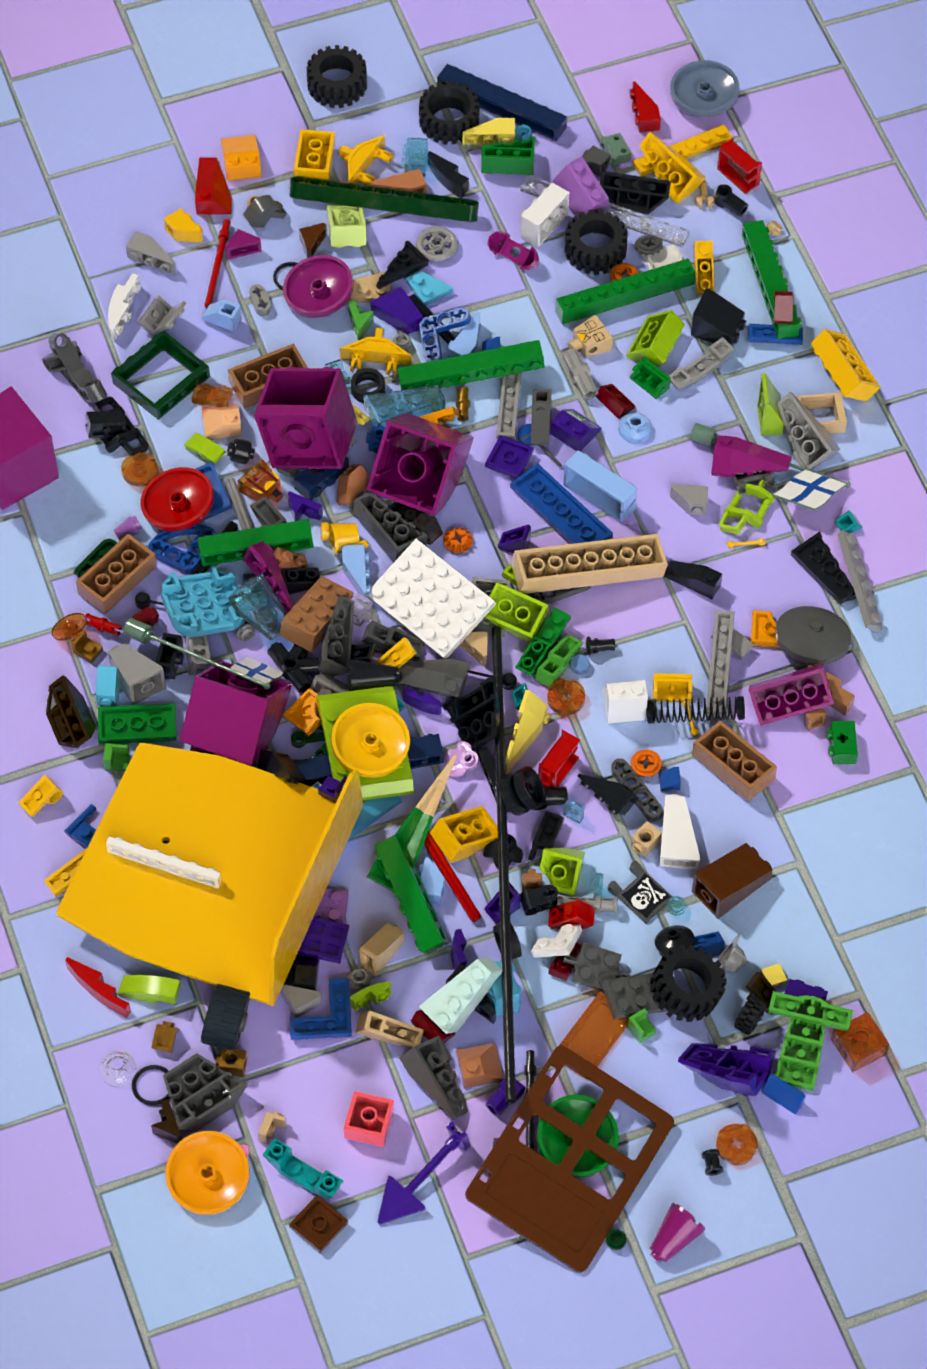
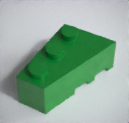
[481,136,535,175]

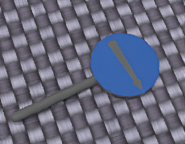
[517,424,562,467]

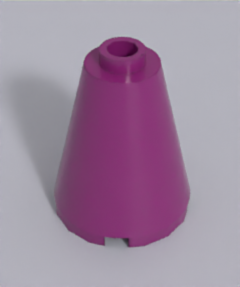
[649,1202,706,1262]

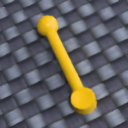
[727,538,766,548]
[682,701,698,737]

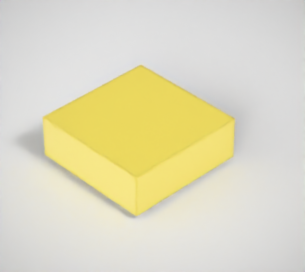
[761,963,787,987]

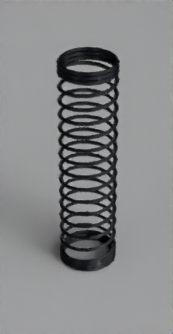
[646,696,745,724]

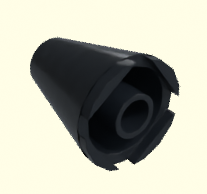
[347,659,402,691]

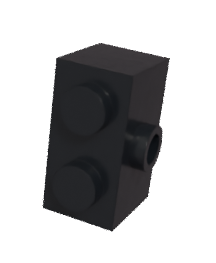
[155,632,184,680]

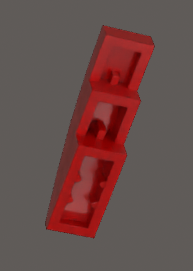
[65,957,131,1018]

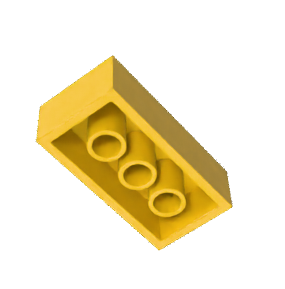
[811,329,881,402]

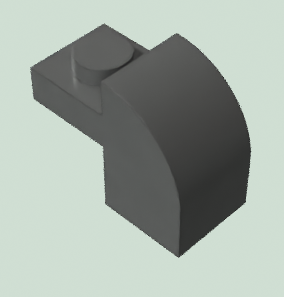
[243,195,287,228]

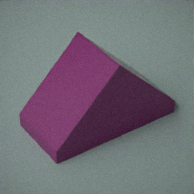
[226,229,262,260]

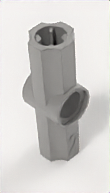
[563,348,598,400]

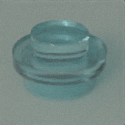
[666,896,686,916]

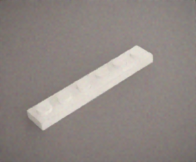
[106,836,222,889]

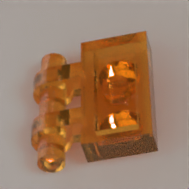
[192,383,233,407]

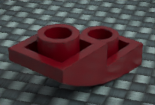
[548,942,582,981]

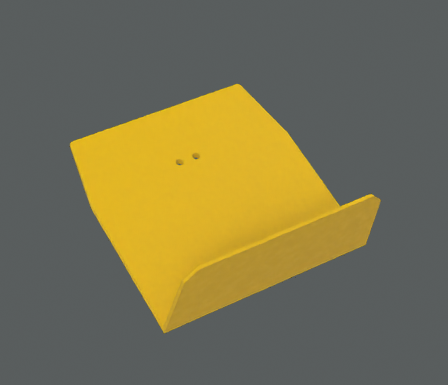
[56,743,363,1007]

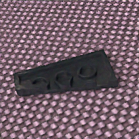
[791,532,855,605]

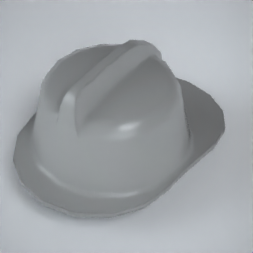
[717,934,746,973]

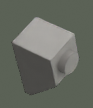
[670,484,708,516]

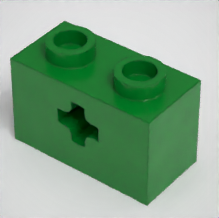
[827,721,858,764]

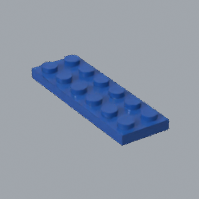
[510,463,613,544]

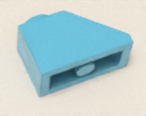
[96,665,120,707]

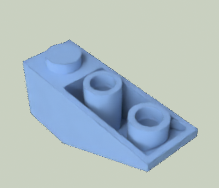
[447,312,480,358]
[342,545,370,602]

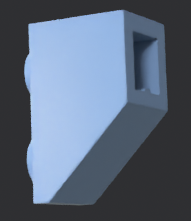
[202,300,242,332]
[418,857,444,905]

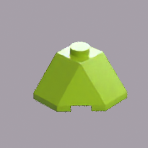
[540,848,585,896]

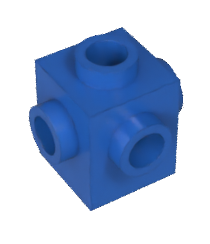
[366,426,385,453]

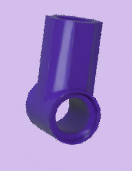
[485,1078,526,1116]

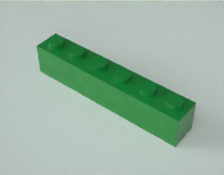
[198,519,314,566]
[375,834,449,954]

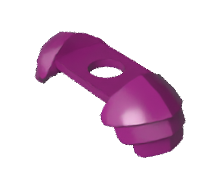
[488,231,539,270]

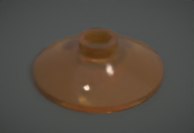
[52,613,87,641]

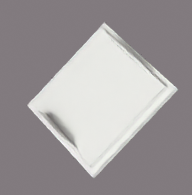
[642,244,683,270]

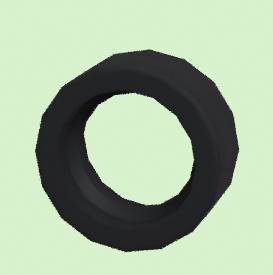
[351,368,385,404]
[493,923,522,959]

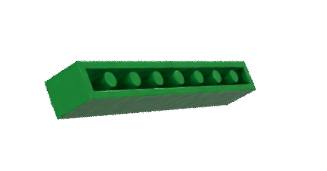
[742,220,802,339]
[556,258,695,325]
[397,340,545,396]

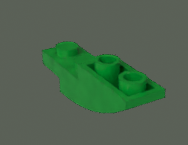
[515,607,571,677]

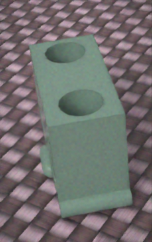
[600,133,631,167]

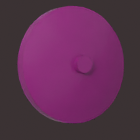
[283,255,354,318]

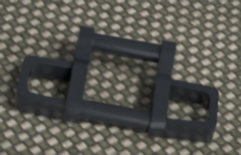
[94,397,149,456]

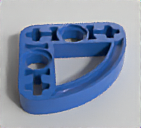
[148,524,216,574]

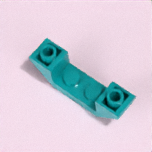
[263,1138,344,1198]

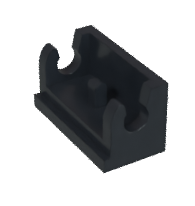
[85,411,126,439]

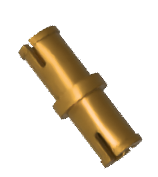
[456,386,470,422]

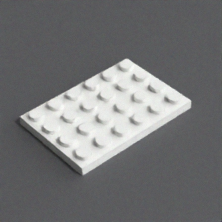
[367,539,496,659]

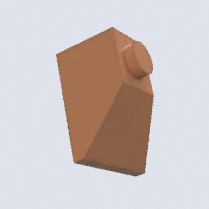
[455,1043,504,1088]

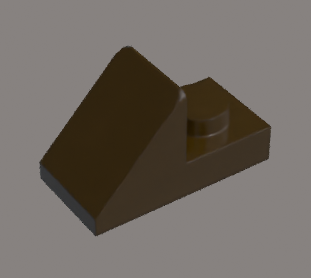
[746,972,777,1015]
[151,1099,182,1144]

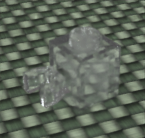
[351,593,379,627]

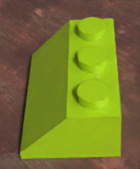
[626,310,685,365]

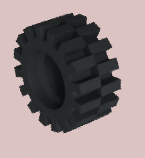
[734,996,767,1035]

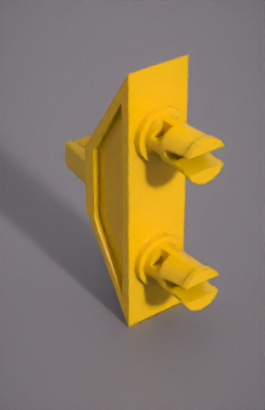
[339,135,394,186]
[340,328,412,377]

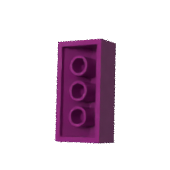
[748,663,834,726]

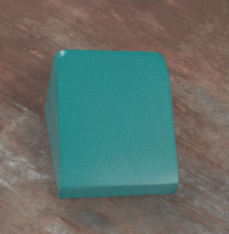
[834,510,862,533]

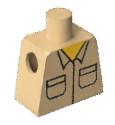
[567,315,613,357]

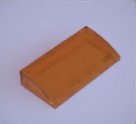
[559,991,629,1080]

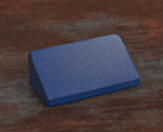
[693,931,725,956]
[762,1074,806,1114]

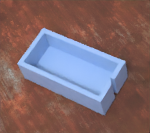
[563,450,638,524]

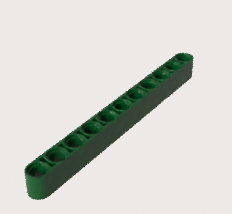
[289,176,479,222]

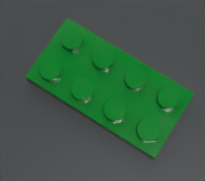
[98,703,176,744]

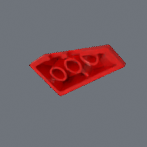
[195,157,232,215]

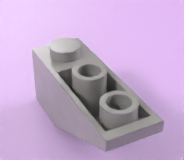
[126,231,176,275]

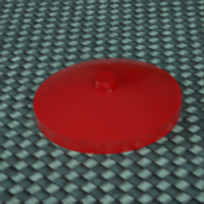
[140,467,214,532]

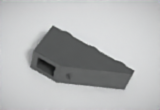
[531,389,553,446]

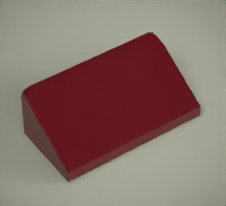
[596,384,636,418]
[411,1009,456,1043]

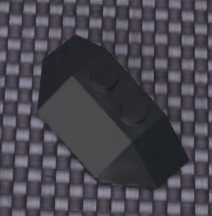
[600,171,671,214]

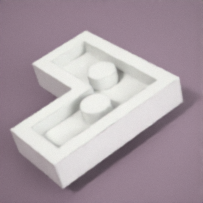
[531,924,583,958]

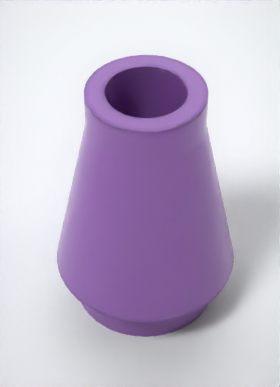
[113,516,142,540]

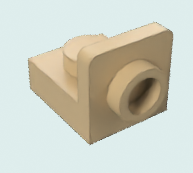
[258,1112,286,1144]

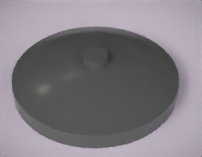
[775,606,851,665]

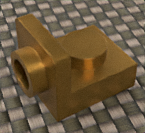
[72,630,103,664]
[151,1021,179,1053]

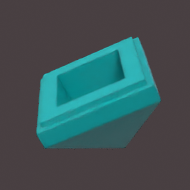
[512,683,528,709]

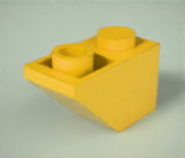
[164,208,203,243]

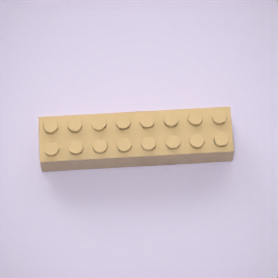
[511,534,668,594]

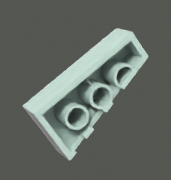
[419,957,503,1034]

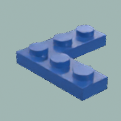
[290,978,352,1040]

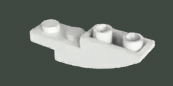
[108,273,141,341]

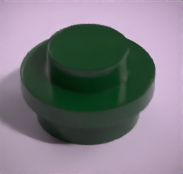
[606,1229,627,1250]

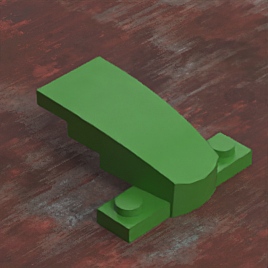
[768,991,853,1092]

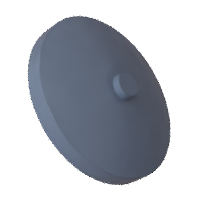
[670,60,739,117]

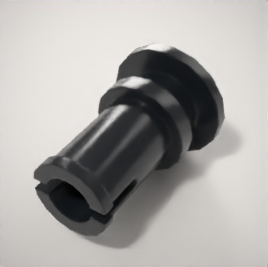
[586,636,615,655]

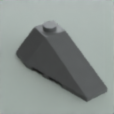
[320,595,354,677]
[399,659,471,699]
[399,1036,468,1120]

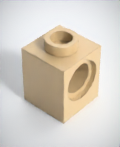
[631,821,662,857]

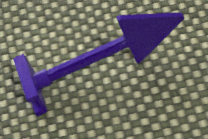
[377,1121,471,1225]

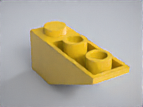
[693,241,714,294]

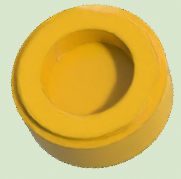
[320,522,330,541]

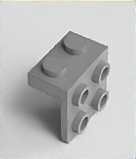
[137,295,186,337]

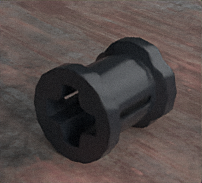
[701,1149,723,1176]

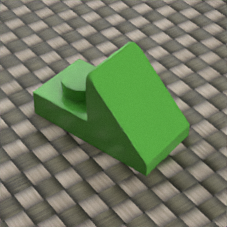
[348,300,374,340]

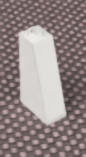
[659,794,700,870]

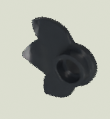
[483,834,523,870]

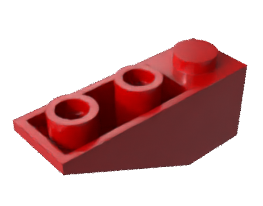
[629,81,661,132]

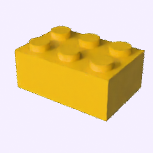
[294,129,336,181]

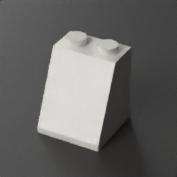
[602,680,648,724]

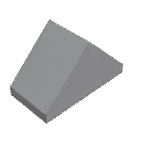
[281,984,322,1017]

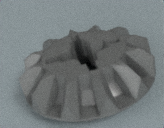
[635,235,663,256]

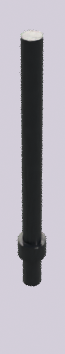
[524,1050,536,1150]

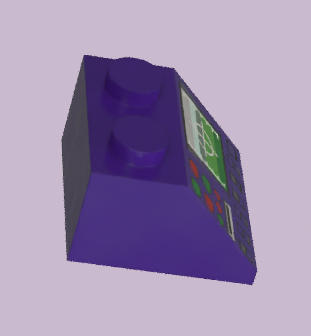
[550,409,602,452]

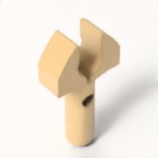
[696,181,714,210]

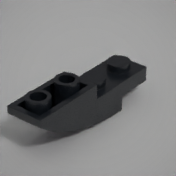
[242,568,320,597]

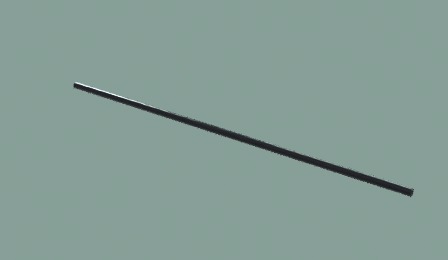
[492,626,516,1104]

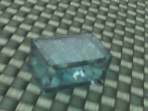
[401,137,428,177]

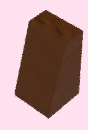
[692,843,773,919]

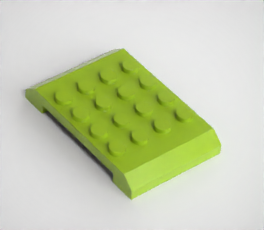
[316,686,414,801]

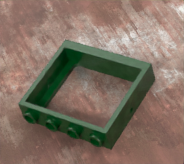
[111,330,210,420]

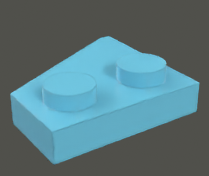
[405,271,453,305]

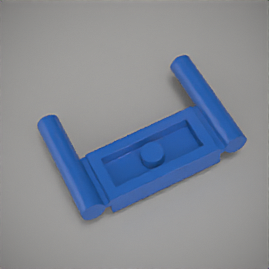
[64,804,97,848]

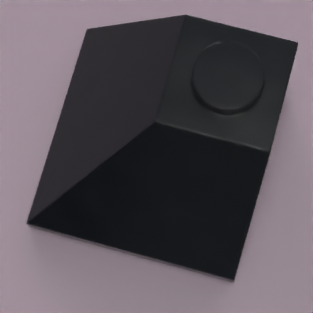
[280,955,320,993]

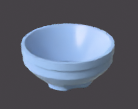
[618,413,652,443]

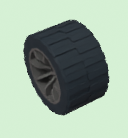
[201,984,250,1050]

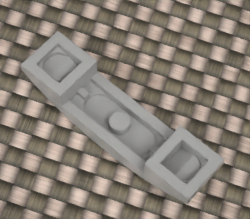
[668,337,734,390]

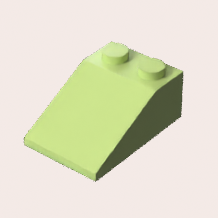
[327,205,366,248]

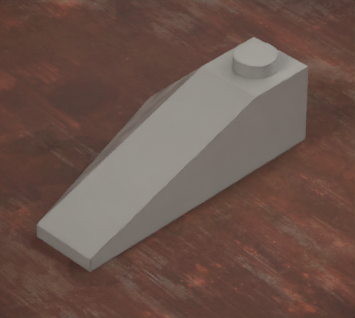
[777,392,841,470]

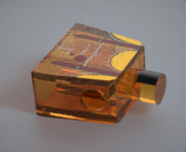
[238,460,283,503]

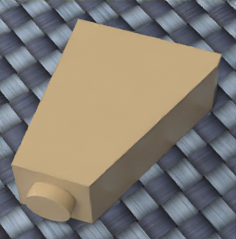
[359,923,404,977]

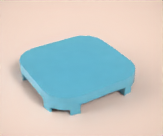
[161,567,247,637]

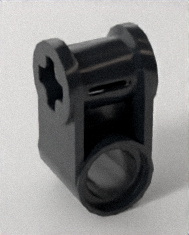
[520,885,558,916]

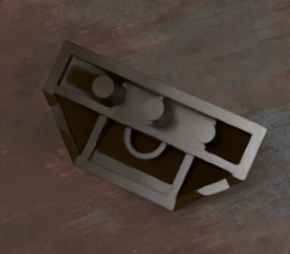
[46,675,96,748]

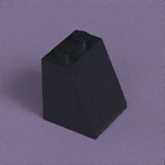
[691,288,747,346]

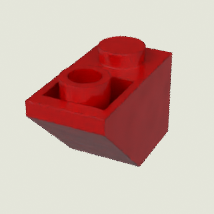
[548,899,595,930]

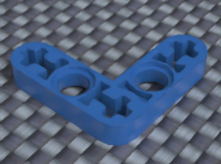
[419,307,471,362]

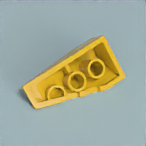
[639,132,706,204]

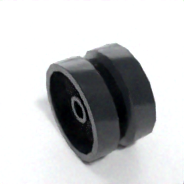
[499,766,546,816]

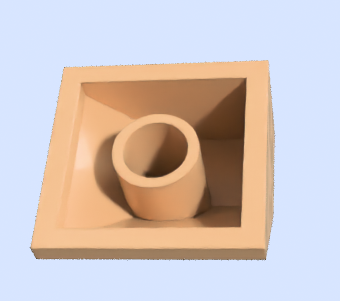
[202,404,242,439]

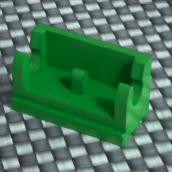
[630,357,671,399]

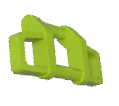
[719,478,775,534]

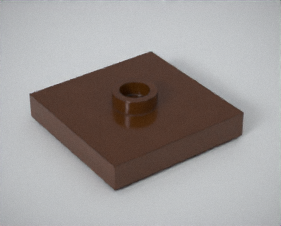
[289,1195,348,1253]

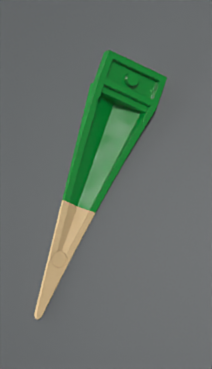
[366,755,456,892]

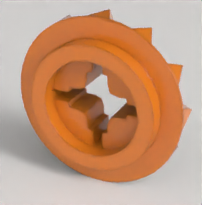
[610,263,638,281]
[443,526,473,553]
[631,749,662,778]

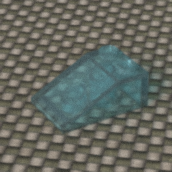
[228,574,287,640]

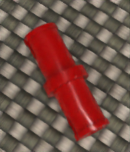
[83,613,122,637]

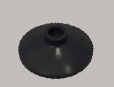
[655,925,695,954]

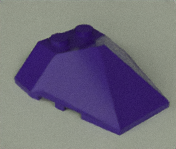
[678,1043,776,1097]

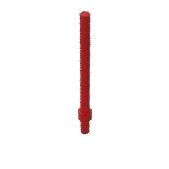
[204,219,231,308]

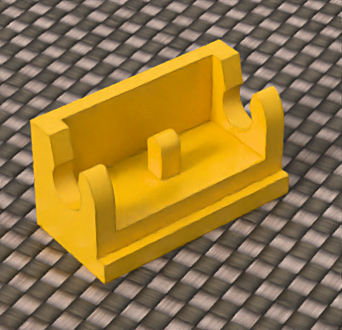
[653,673,692,702]

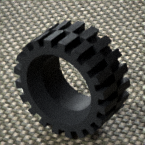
[307,45,367,108]
[419,81,479,145]
[565,210,628,275]
[650,945,727,1022]

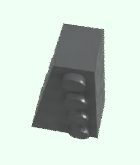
[353,492,428,562]

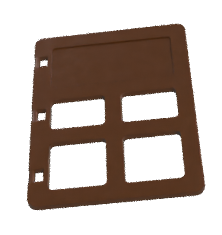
[465,1045,674,1273]

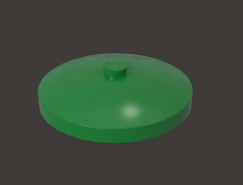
[536,1095,619,1178]

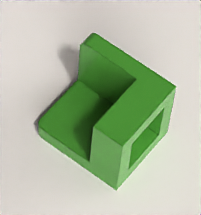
[103,743,130,771]
[628,1008,656,1043]

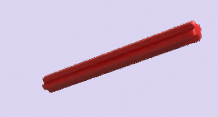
[424,831,481,922]

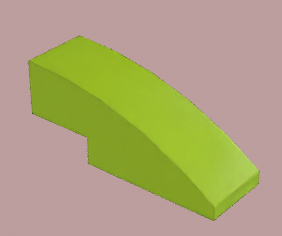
[118,975,181,1005]

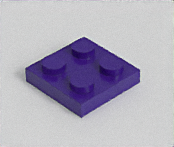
[485,436,534,479]

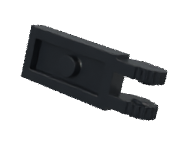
[528,811,565,864]

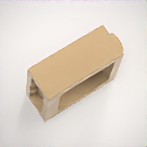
[797,392,847,434]

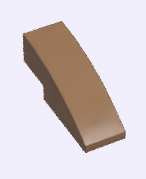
[807,664,855,716]

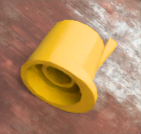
[329,523,369,555]

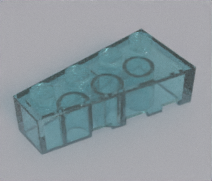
[364,385,445,427]

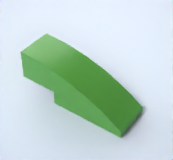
[535,634,583,688]

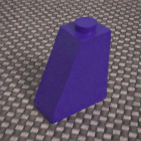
[370,287,423,334]

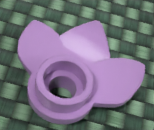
[444,741,479,777]

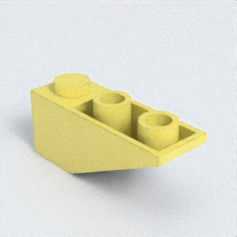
[463,118,515,145]

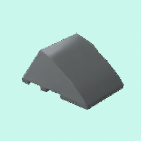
[163,1053,248,1130]

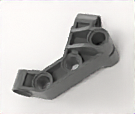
[42,333,107,403]

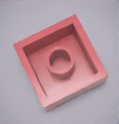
[343,1091,394,1147]

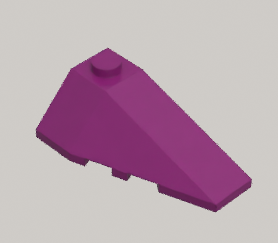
[711,435,792,477]
[243,541,294,614]

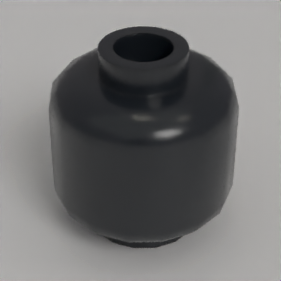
[227,439,255,464]

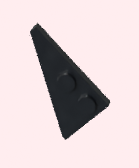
[376,240,429,289]

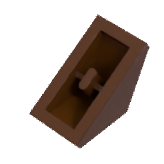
[299,223,327,258]

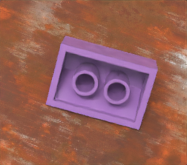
[553,156,610,218]

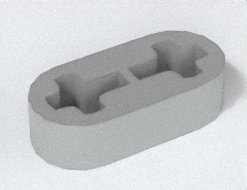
[249,285,271,316]

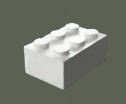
[520,183,569,248]

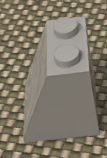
[108,643,166,705]

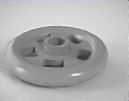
[416,227,458,262]

